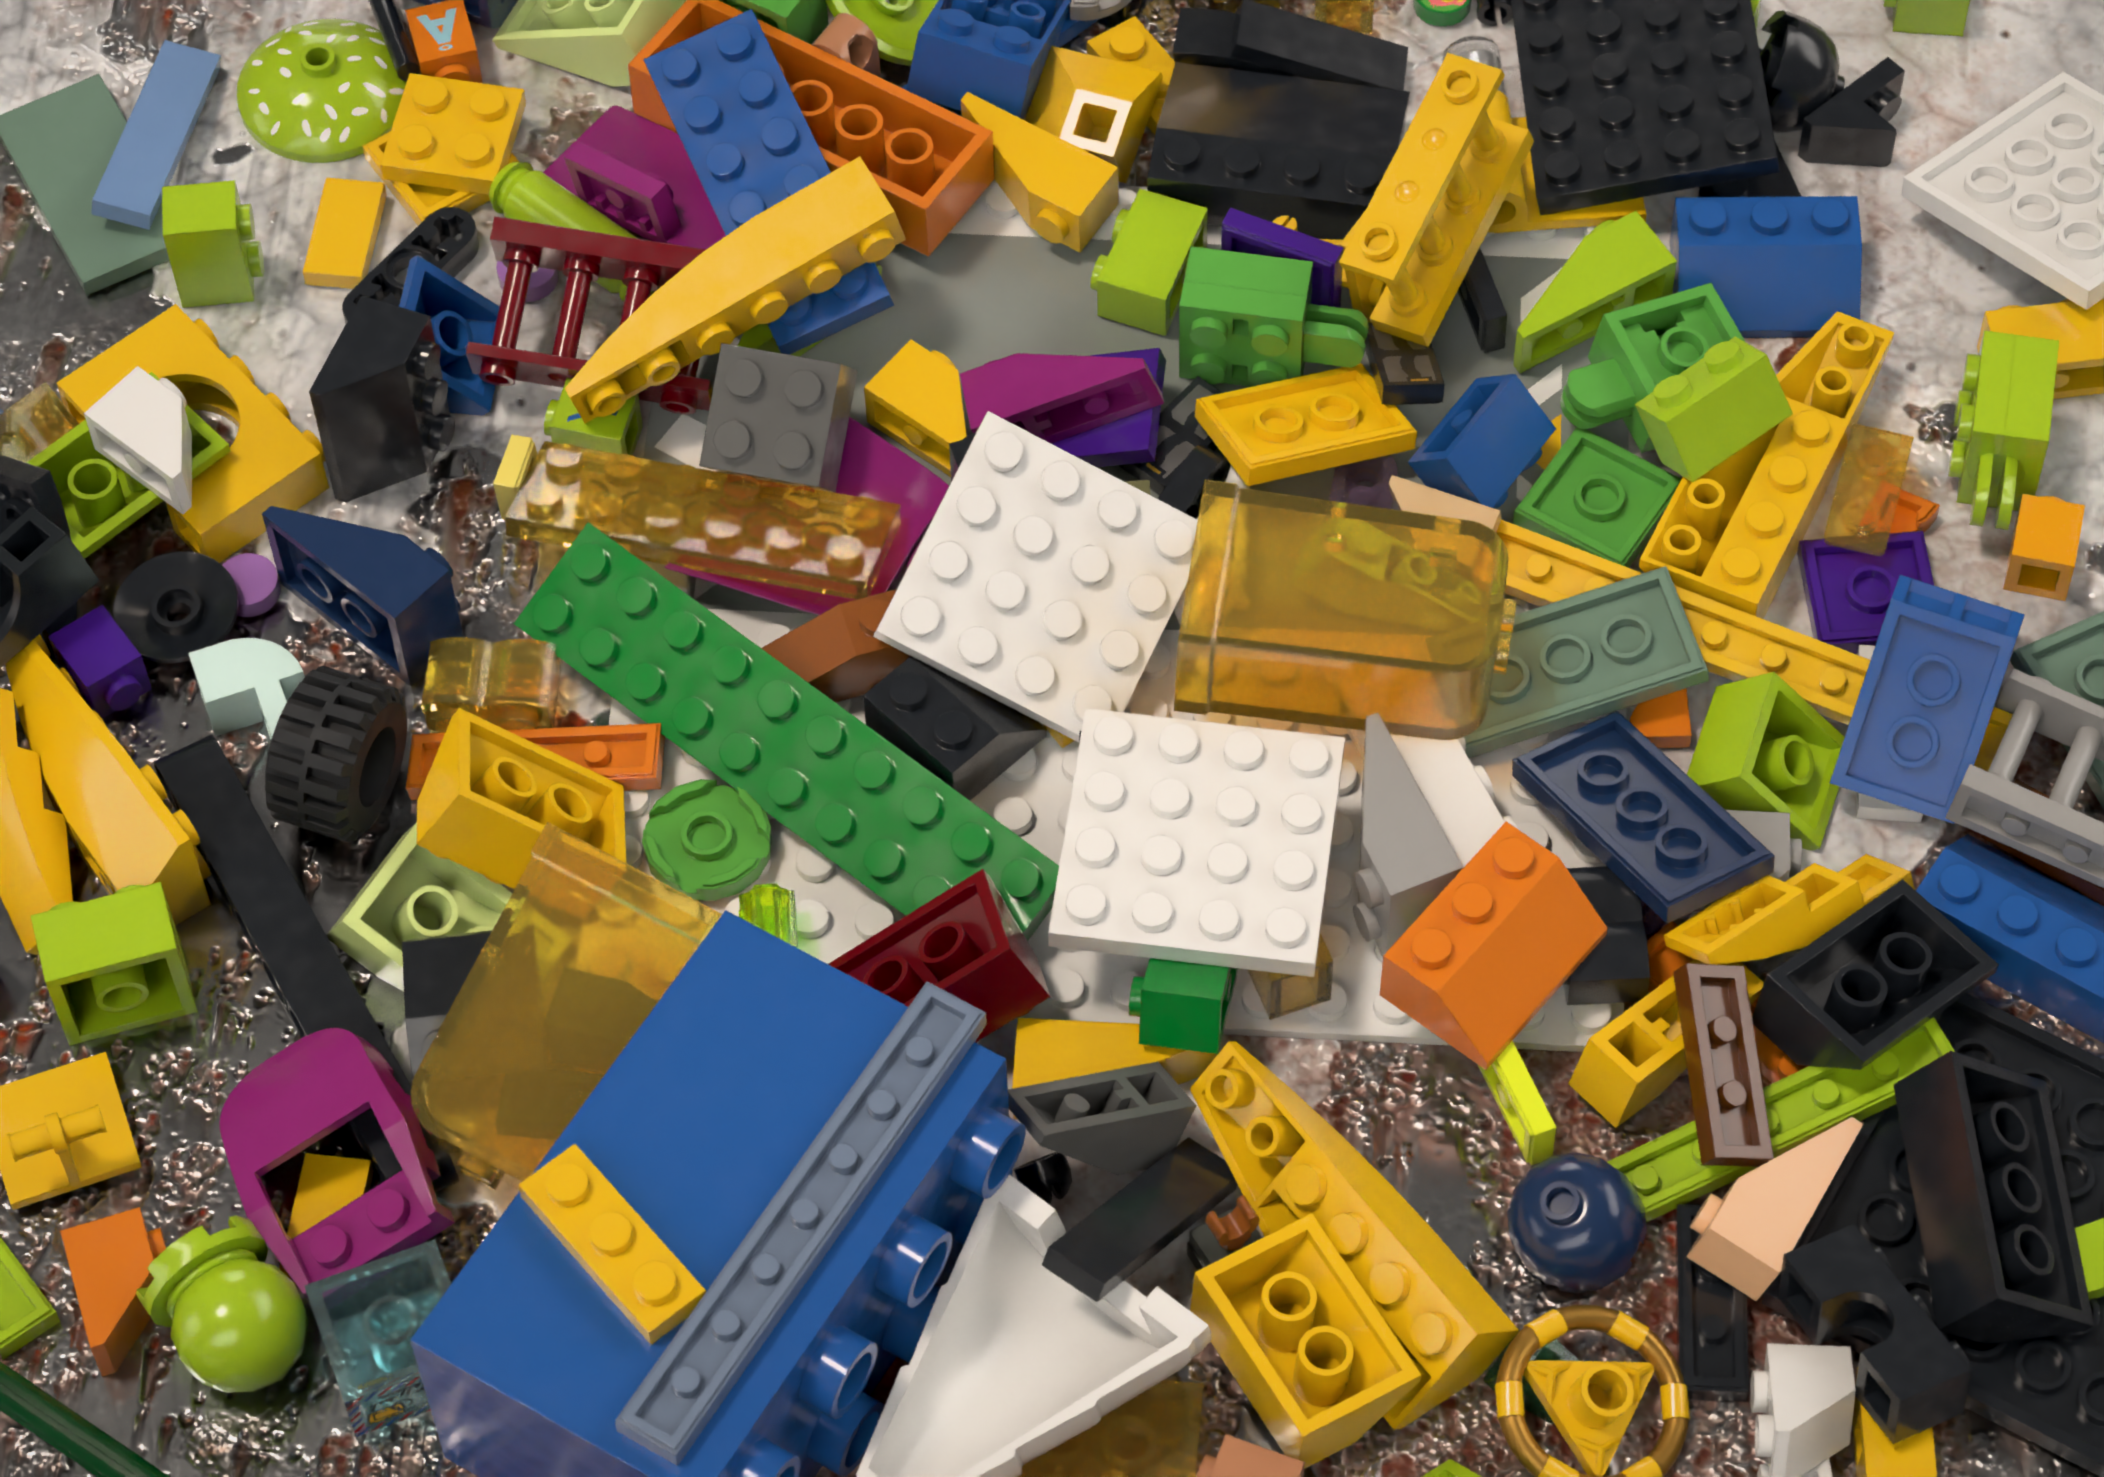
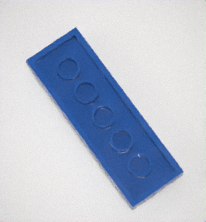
[643,9,894,355]

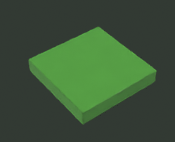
[1513,427,1681,568]

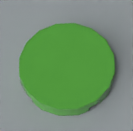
[642,779,772,901]

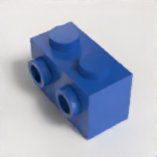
[1408,374,1556,509]

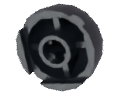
[1759,10,1845,133]

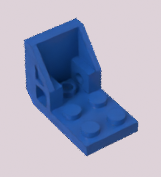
[1830,575,2025,824]

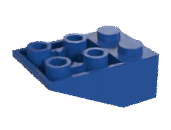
[906,0,1071,119]

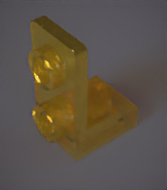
[1824,423,1914,556]

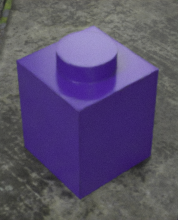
[48,605,152,719]

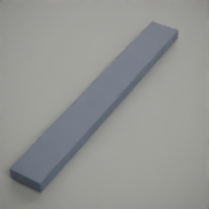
[615,982,987,1466]

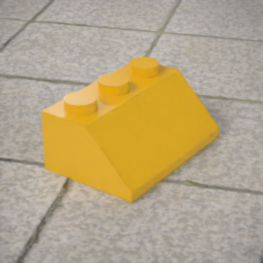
[417,708,627,921]
[1190,1213,1421,1469]

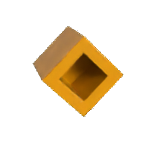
[2003,494,2085,601]

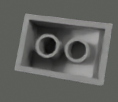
[1353,712,1463,955]

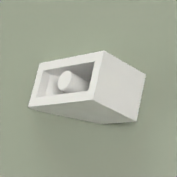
[84,366,192,514]

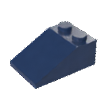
[262,506,464,687]

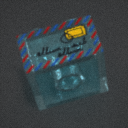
[304,1240,451,1437]

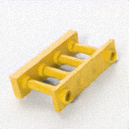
[1339,53,1534,347]

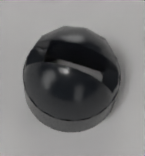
[1013,1152,1072,1204]

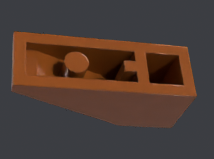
[762,589,912,702]

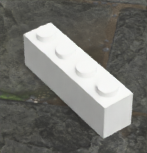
[1334,647,1519,868]

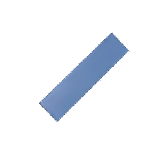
[91,40,221,230]

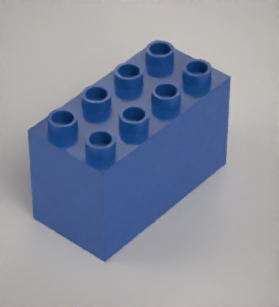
[410,910,1026,1477]

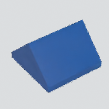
[399,255,499,416]

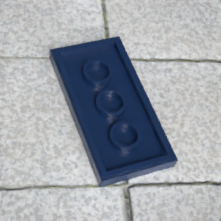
[1512,711,1775,924]

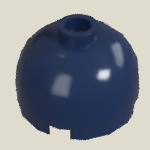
[1507,1152,1647,1294]

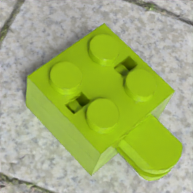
[1948,330,2059,530]

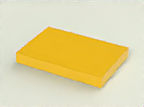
[1194,363,1417,486]

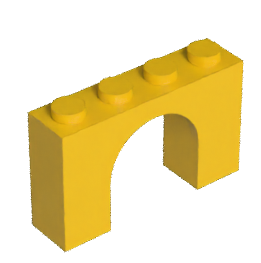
[57,304,329,563]

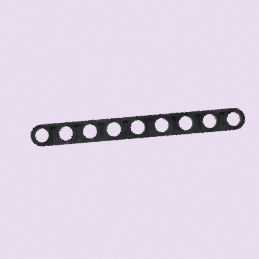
[153,734,460,1194]

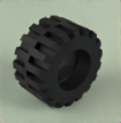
[265,666,407,842]

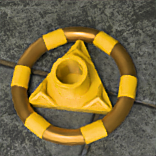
[1495,1304,1690,1477]

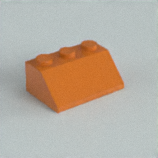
[1379,821,1608,1070]

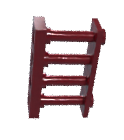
[466,216,713,415]

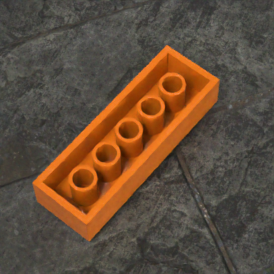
[628,0,995,257]

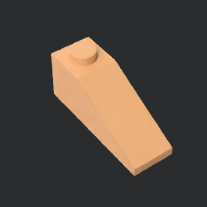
[1687,1117,1863,1301]

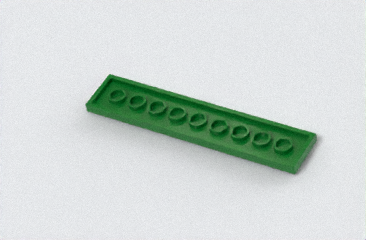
[513,522,1059,941]

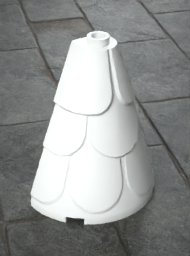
[856,1175,1212,1477]

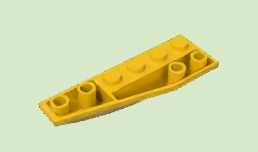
[1639,311,1895,619]
[5,634,211,926]
[1190,1041,1520,1430]

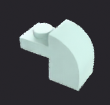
[188,638,305,740]

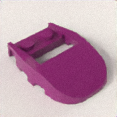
[219,1028,455,1309]

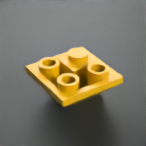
[1025,46,1163,183]

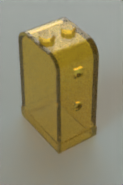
[1174,480,1517,740]
[411,822,722,1191]

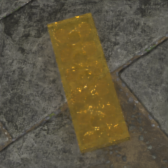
[505,441,900,600]

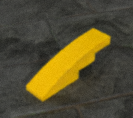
[0,688,73,955]
[1664,854,1915,965]

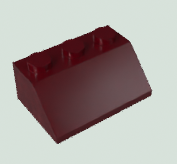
[828,869,1051,1043]

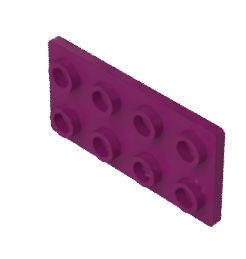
[543,105,726,250]

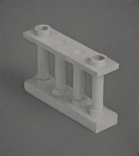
[1945,668,2104,888]

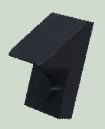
[1798,57,1905,167]

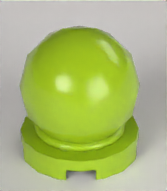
[136,1216,308,1393]

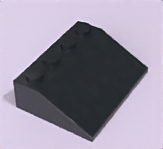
[1147,62,1410,240]

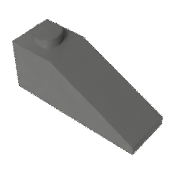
[1008,1062,1196,1175]

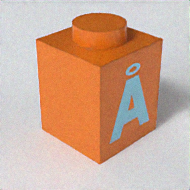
[405,0,483,83]

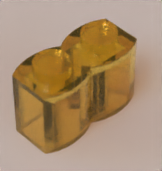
[421,637,562,733]

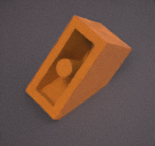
[60,1207,167,1377]

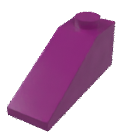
[960,353,1164,443]

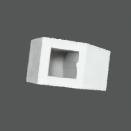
[1750,1343,1856,1477]

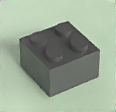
[699,343,858,492]

